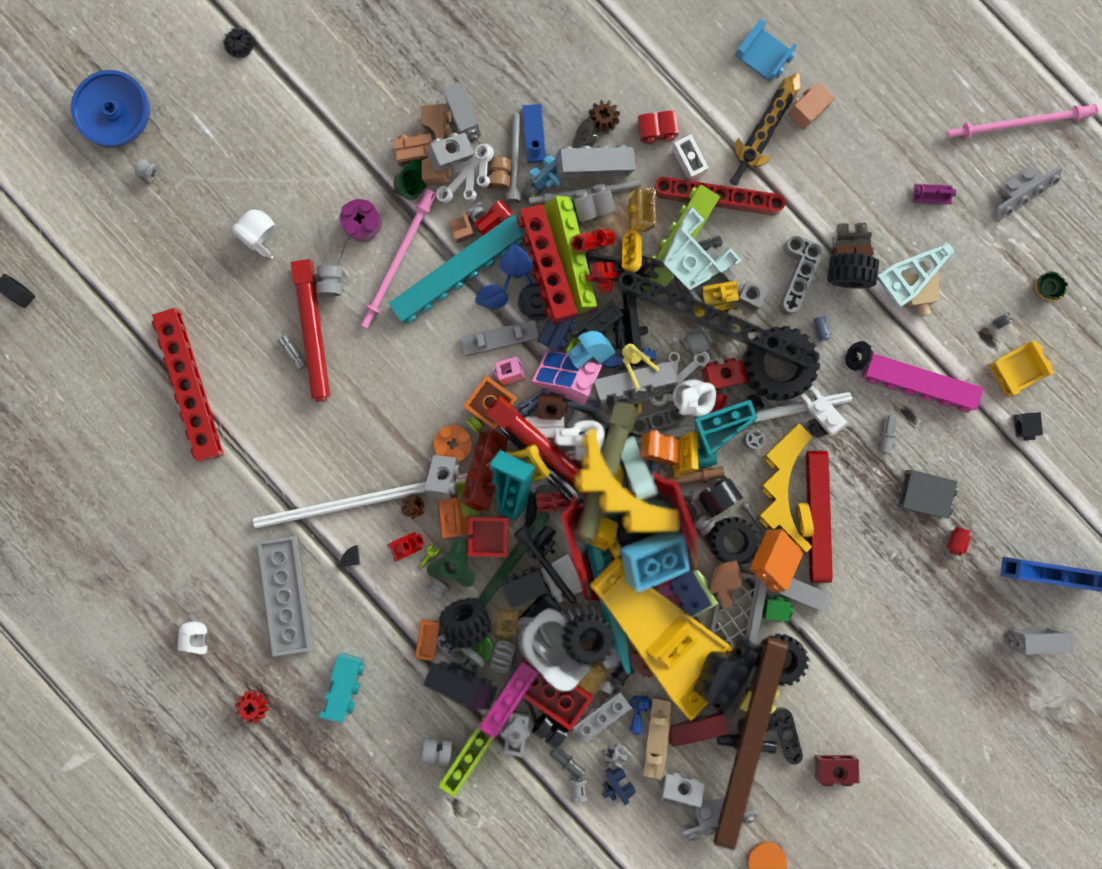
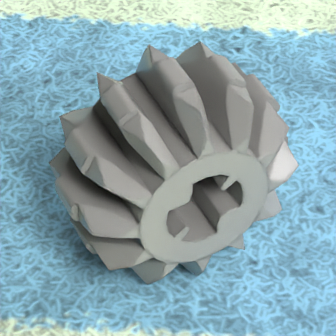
[491,640,516,674]

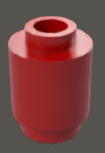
[946,527,971,556]

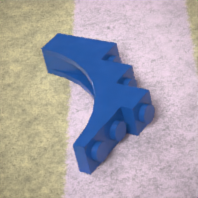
[1000,557,1102,592]

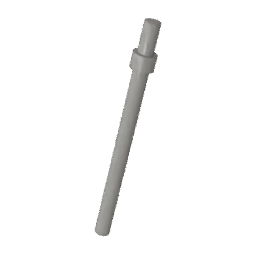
[528,180,641,205]

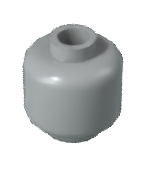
[684,327,714,354]

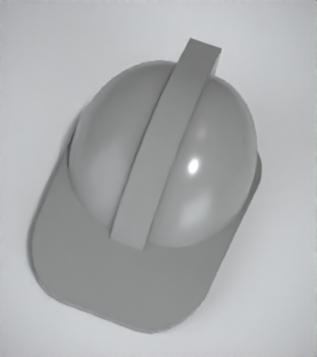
[516,609,590,691]

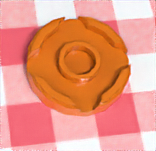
[747,841,787,869]

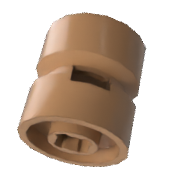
[487,157,512,190]

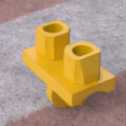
[702,281,739,305]

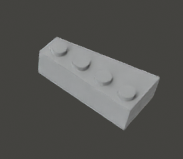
[594,362,678,414]

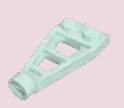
[877,242,954,308]

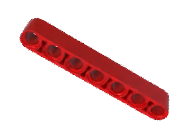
[653,177,786,215]
[806,450,833,583]

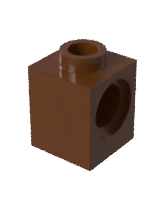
[538,394,568,420]

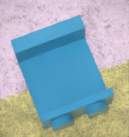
[735,19,797,82]

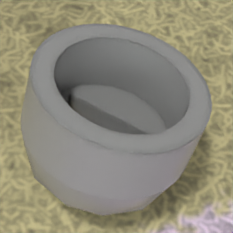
[597,679,614,695]

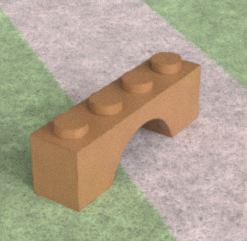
[421,104,452,186]

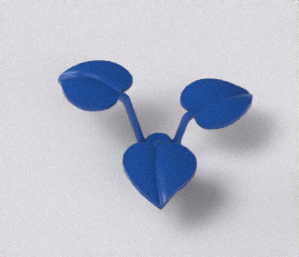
[475,243,556,309]

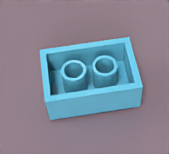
[620,531,690,593]

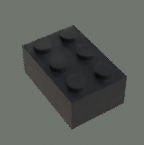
[423,661,498,710]

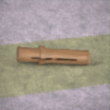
[666,466,725,485]

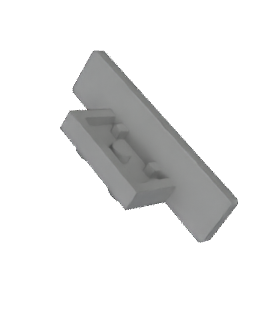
[996,166,1062,221]
[681,798,758,841]

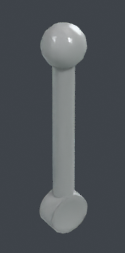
[742,502,767,536]

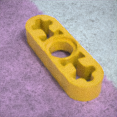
[622,230,642,273]

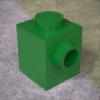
[762,595,793,622]

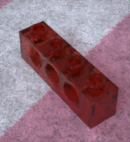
[460,429,509,511]

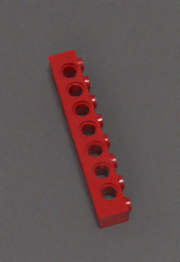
[152,308,224,462]

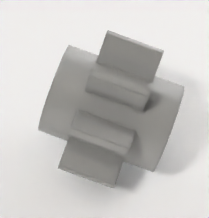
[603,743,627,770]

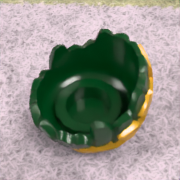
[1035,271,1068,302]

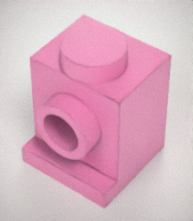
[494,356,525,385]

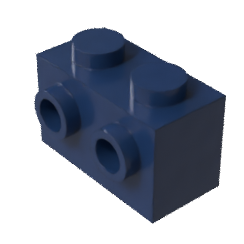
[669,569,712,617]

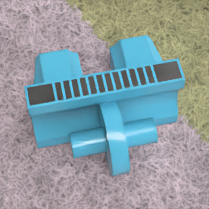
[529,155,561,192]

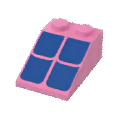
[532,350,602,406]

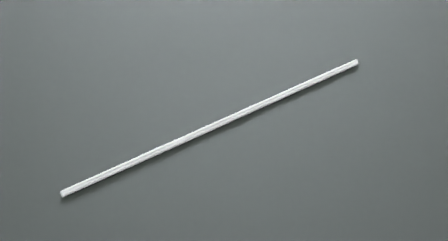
[253,392,852,528]

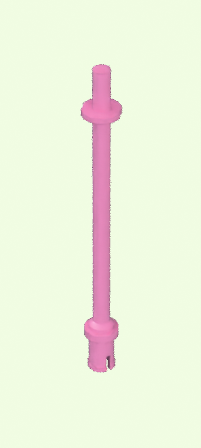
[946,104,1099,140]
[361,189,436,329]

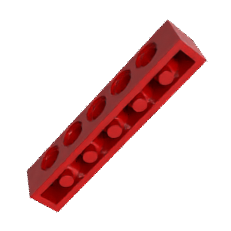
[517,204,577,324]

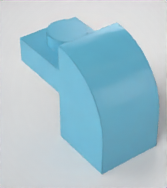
[567,331,616,368]

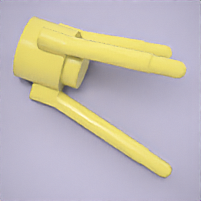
[622,344,659,389]

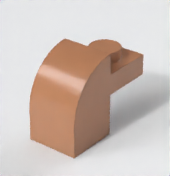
[710,560,742,608]

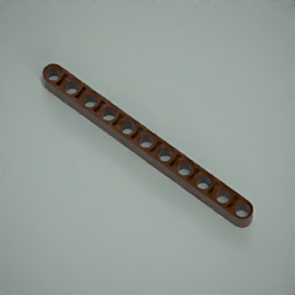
[714,637,788,851]

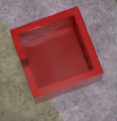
[468,516,509,557]

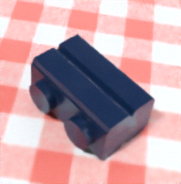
[537,318,577,352]

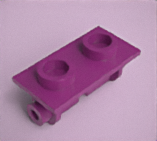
[913,184,956,205]

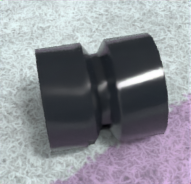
[532,712,569,749]

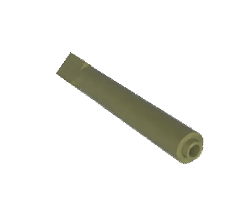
[575,401,638,544]

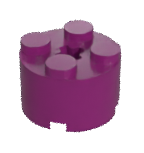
[340,199,382,242]

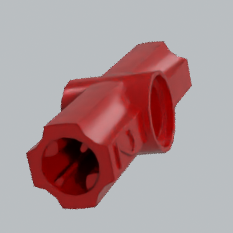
[571,228,616,253]

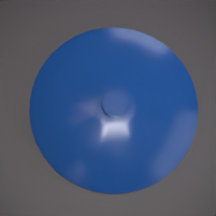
[71,70,150,147]

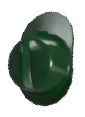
[393,160,427,200]

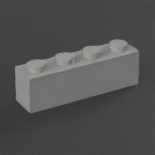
[555,145,636,178]

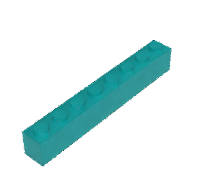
[388,215,524,324]

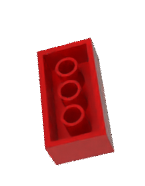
[507,657,593,731]

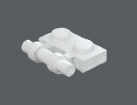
[539,554,582,603]

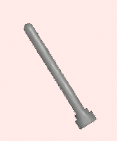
[505,113,521,203]

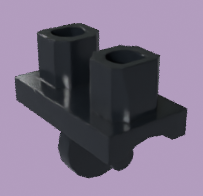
[522,523,556,559]

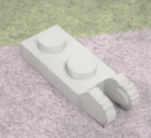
[799,386,848,436]

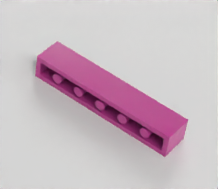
[861,354,984,413]

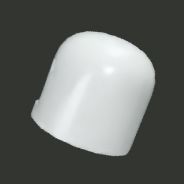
[177,622,207,654]

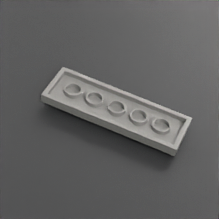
[257,535,313,657]

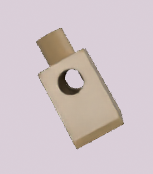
[902,270,939,317]

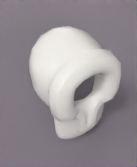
[232,209,275,259]
[673,379,716,417]
[555,420,605,461]

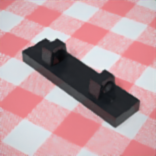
[621,278,648,350]

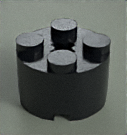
[698,476,744,519]

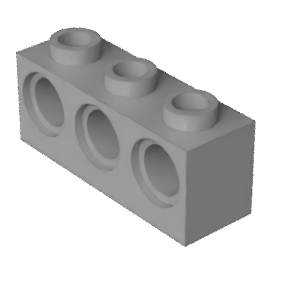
[573,688,632,743]

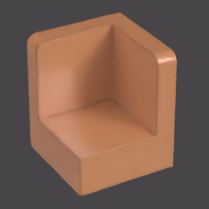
[449,212,474,243]

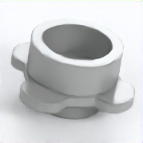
[466,203,486,222]

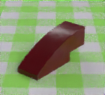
[669,712,730,747]

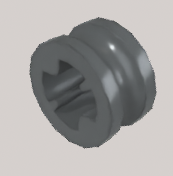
[993,312,1014,329]

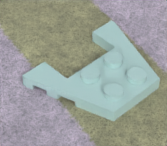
[662,207,742,290]

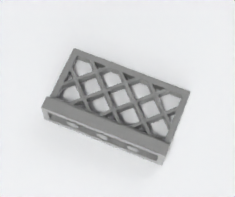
[711,572,767,650]

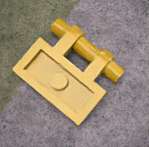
[672,431,698,478]

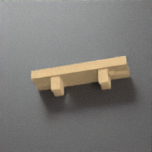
[643,697,673,780]

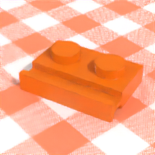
[437,497,469,538]

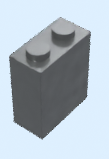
[897,470,958,519]

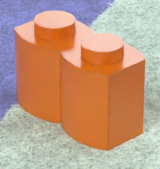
[640,430,681,466]

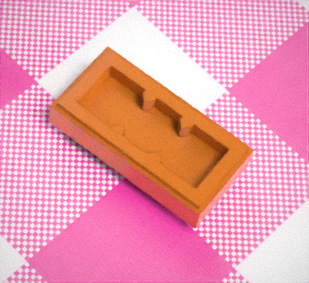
[415,619,440,661]

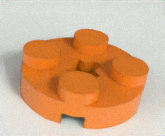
[434,425,472,462]

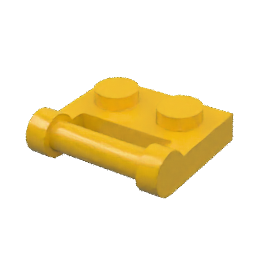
[505,445,550,481]

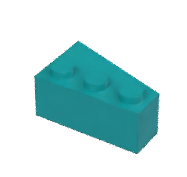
[693,400,757,459]
[490,451,535,521]
[319,653,365,723]

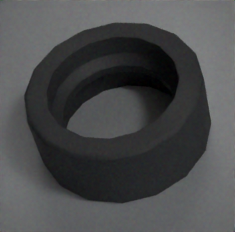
[0,274,35,308]

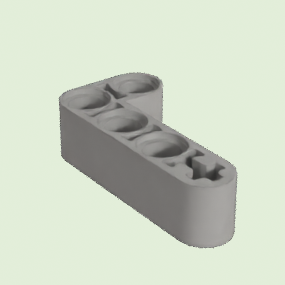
[780,235,822,315]

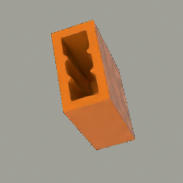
[749,530,803,592]

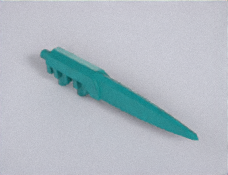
[586,544,630,674]

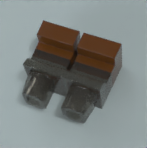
[832,223,874,256]

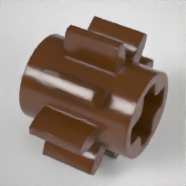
[400,494,425,520]

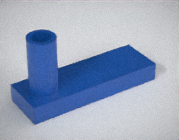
[523,104,546,163]

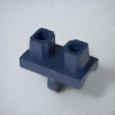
[602,767,636,806]

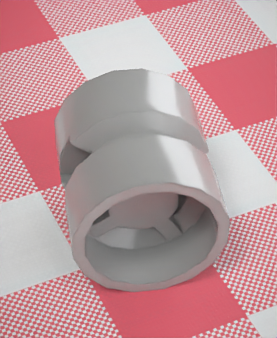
[316,265,342,296]
[422,738,453,767]

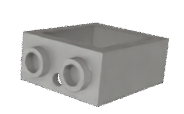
[443,81,481,143]
[1007,628,1074,655]

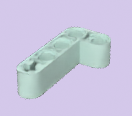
[621,436,658,500]

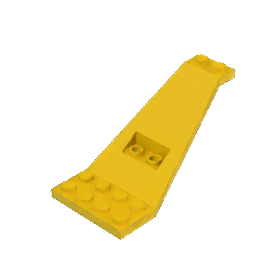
[590,557,732,721]

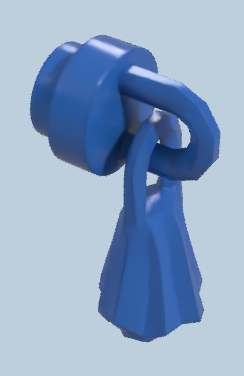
[630,695,652,735]

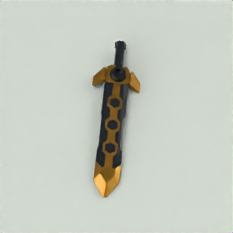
[729,73,800,186]

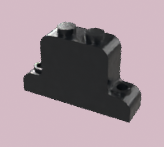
[695,639,761,718]

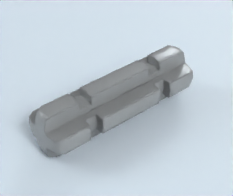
[278,335,306,370]

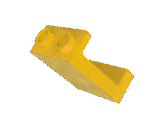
[988,340,1054,397]

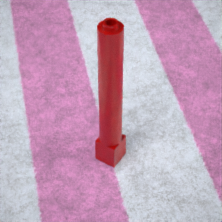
[290,259,331,402]
[487,395,589,498]

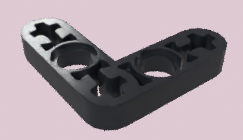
[737,707,803,765]

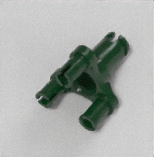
[427,538,475,587]

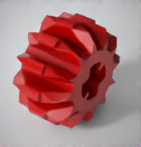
[234,690,269,724]

